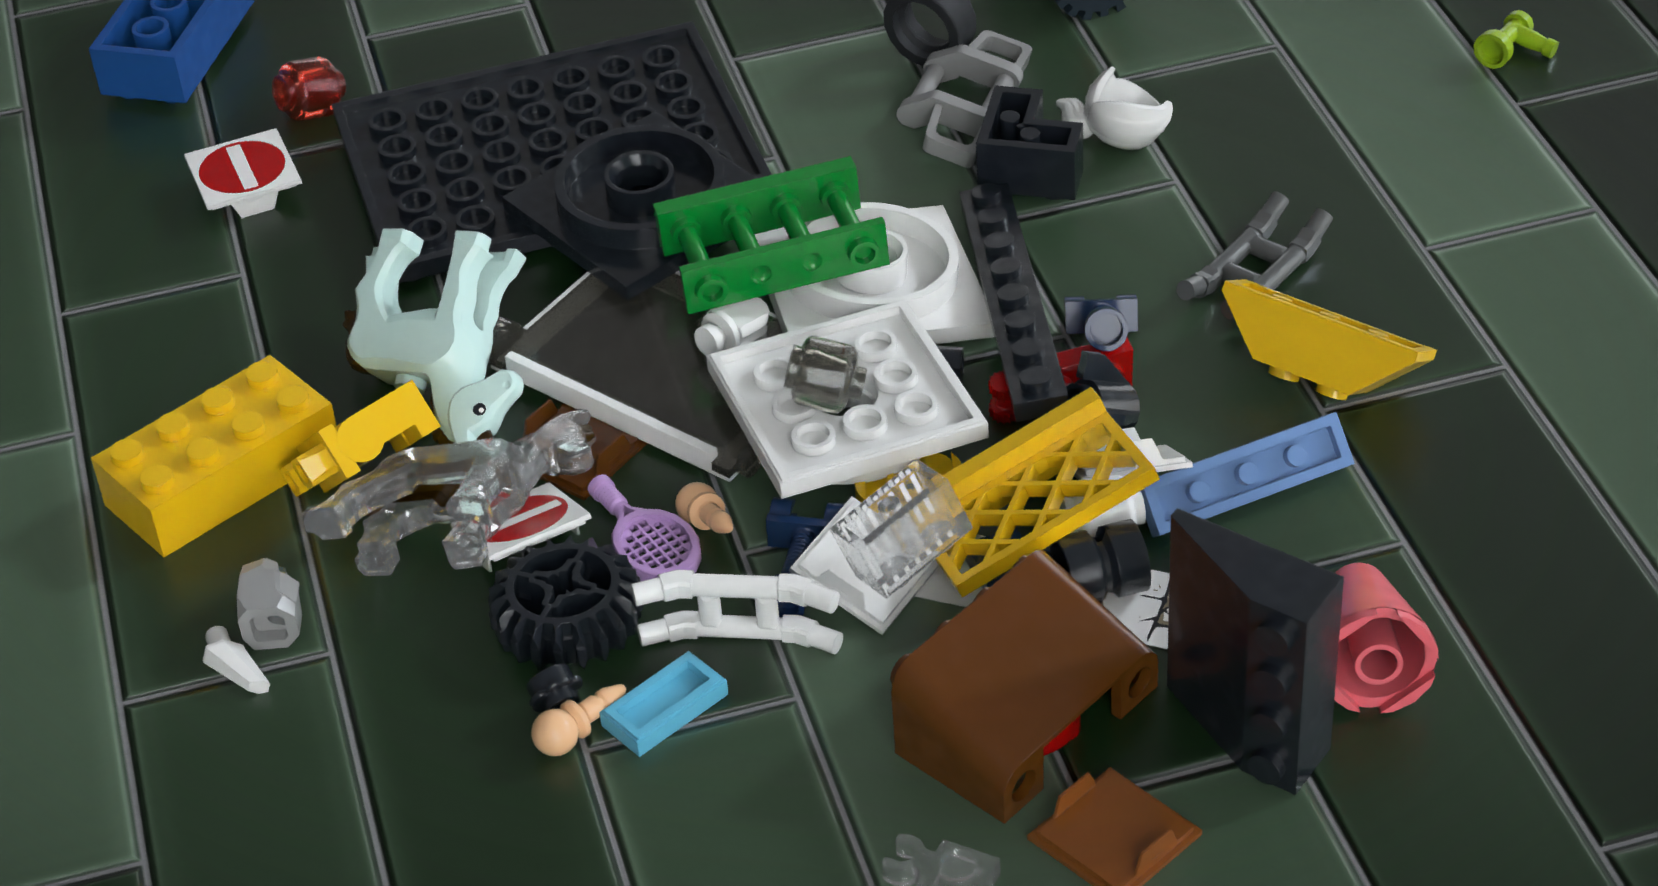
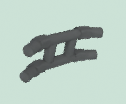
[1176,191,1333,319]

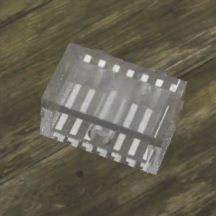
[829,458,973,599]

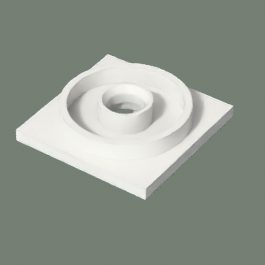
[755,202,994,344]
[706,299,989,499]

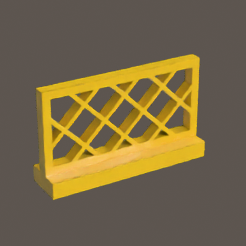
[899,387,1160,598]

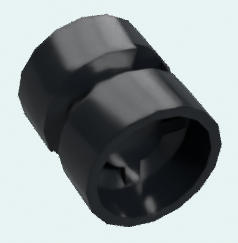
[1050,519,1151,602]

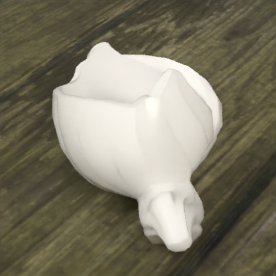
[1056,66,1173,150]

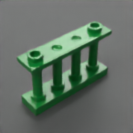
[653,156,890,315]

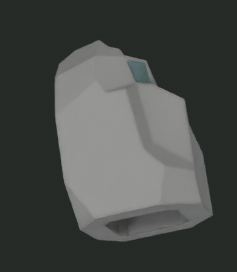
[237,558,302,650]

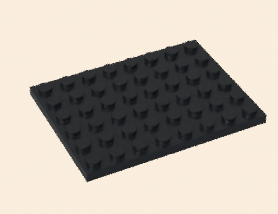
[331,21,772,283]

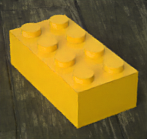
[91,355,337,557]

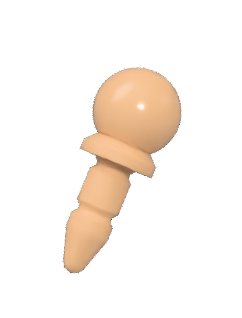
[675,482,733,533]
[531,684,626,756]

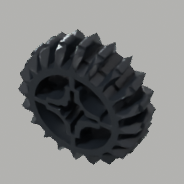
[488,535,643,671]

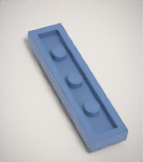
[1141,412,1355,537]

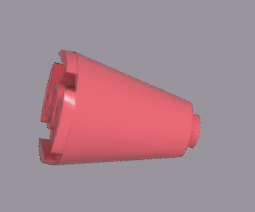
[1334,563,1439,714]

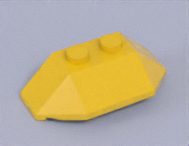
[1222,279,1437,400]

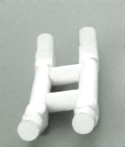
[631,570,843,654]

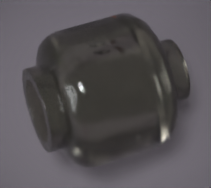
[783,335,867,414]

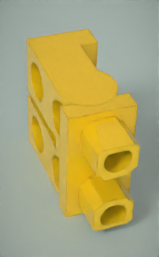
[279,380,441,497]

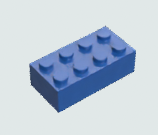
[89,0,255,103]

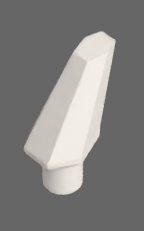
[202,626,270,694]

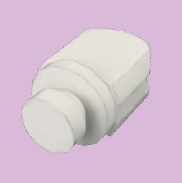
[694,297,769,355]

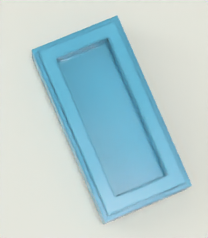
[599,651,728,757]

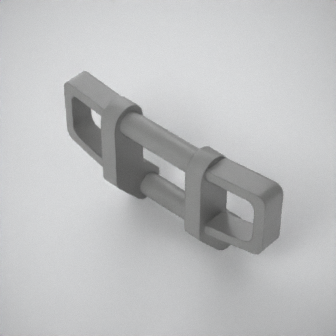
[896,30,1032,168]

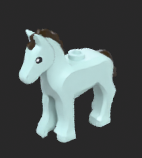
[343,229,526,468]

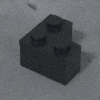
[976,85,1083,200]

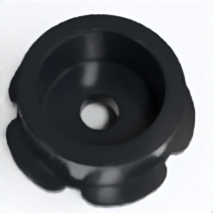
[526,664,583,712]

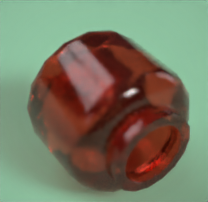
[272,56,346,121]

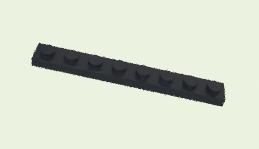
[959,183,1069,422]

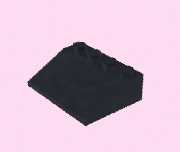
[1167,508,1344,795]

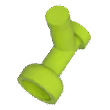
[1473,10,1559,69]

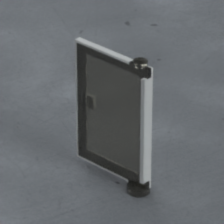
[487,271,782,482]

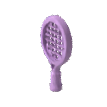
[588,474,702,581]

